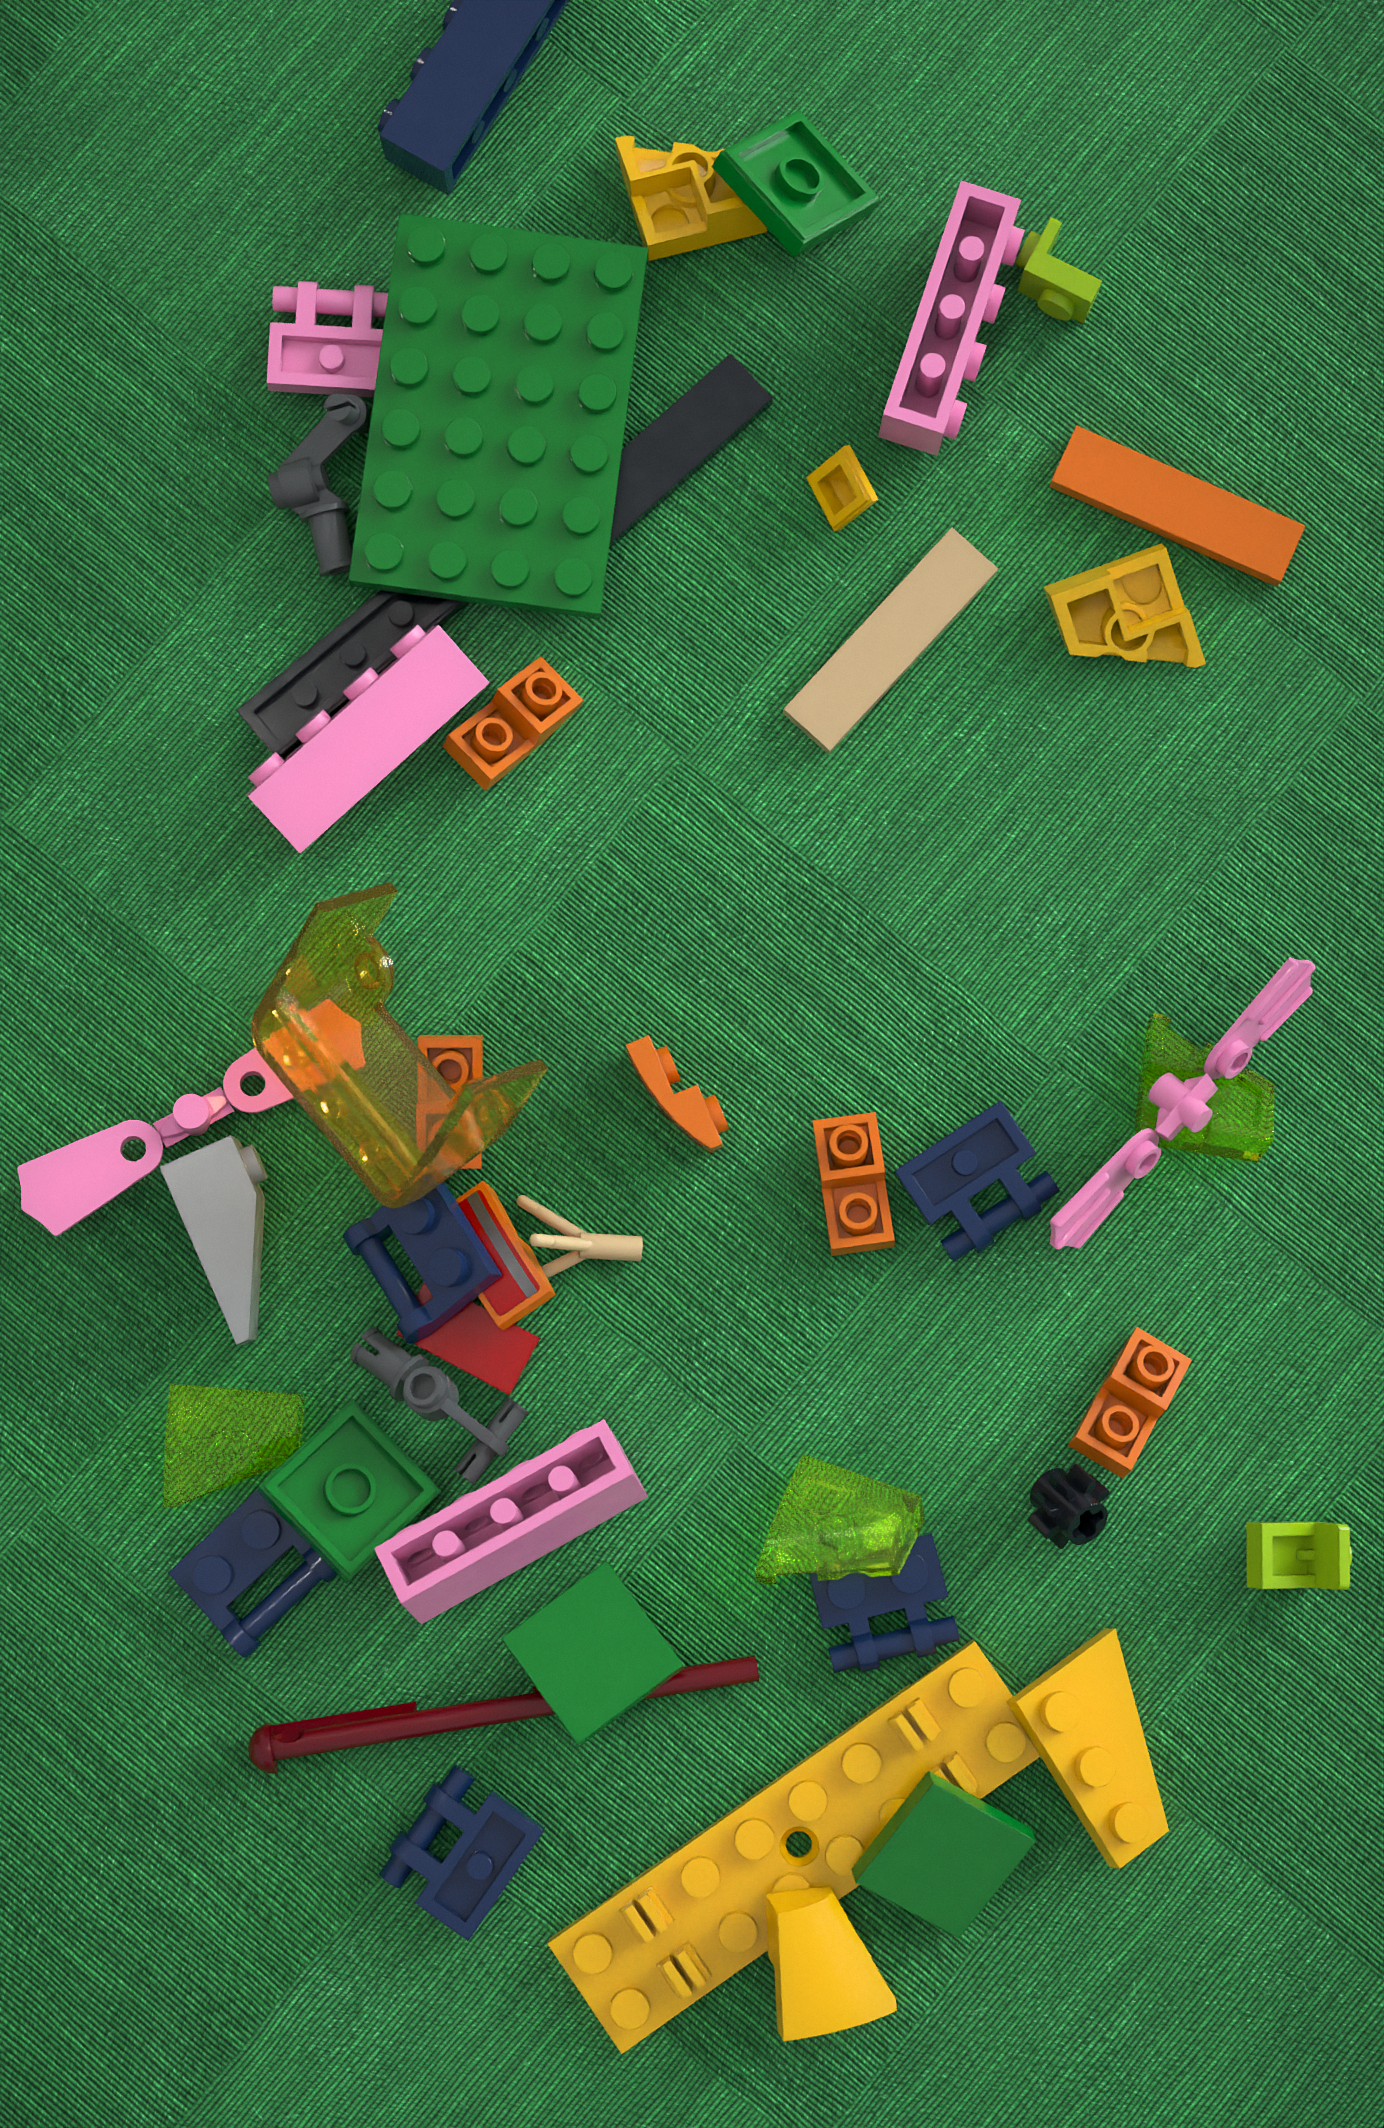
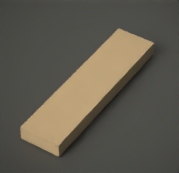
[783,528,998,755]

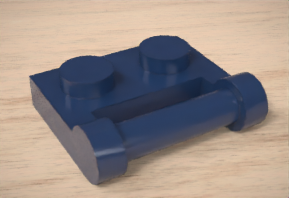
[343,1170,502,1344]
[168,1490,337,1659]

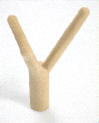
[516,1195,643,1278]

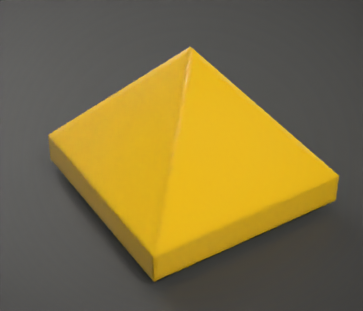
[806,445,878,532]

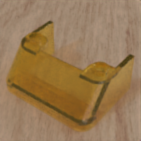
[251,882,548,1208]

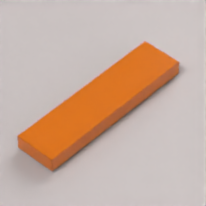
[1049,425,1305,587]

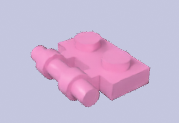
[267,281,388,397]

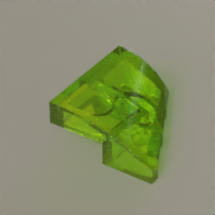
[1135,1013,1275,1163]
[163,1383,305,1508]
[755,1454,925,1585]

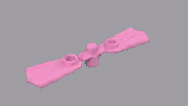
[1050,957,1316,1250]
[17,999,366,1237]

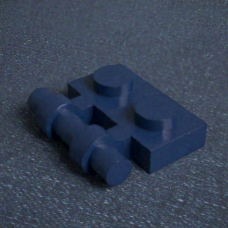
[893,1100,1060,1262]
[806,1532,960,1673]
[379,1764,545,1941]

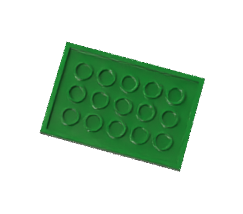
[349,213,648,620]

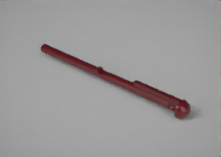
[248,1655,759,1774]

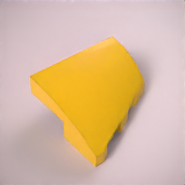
[615,135,767,261]
[1043,543,1206,668]
[765,1886,897,2042]

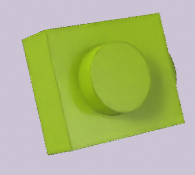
[1015,217,1102,324]
[1246,1521,1352,1590]

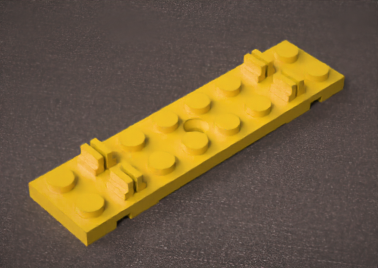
[547,1639,1041,2054]

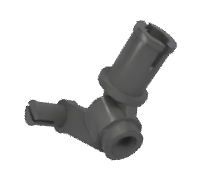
[268,393,372,576]
[350,1327,529,1486]

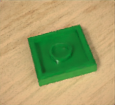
[712,110,881,258]
[257,1399,442,1584]
[501,1561,684,1747]
[851,1771,1037,1938]

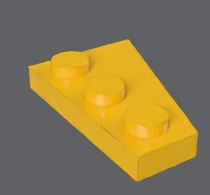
[1006,1628,1169,1869]

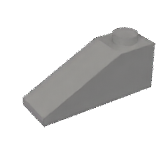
[160,1135,268,1345]

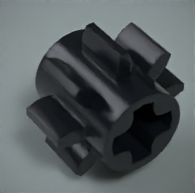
[1027,1464,1110,1549]

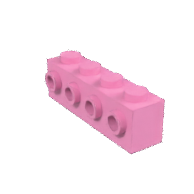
[878,180,1025,456]
[246,624,490,853]
[374,1419,648,1624]

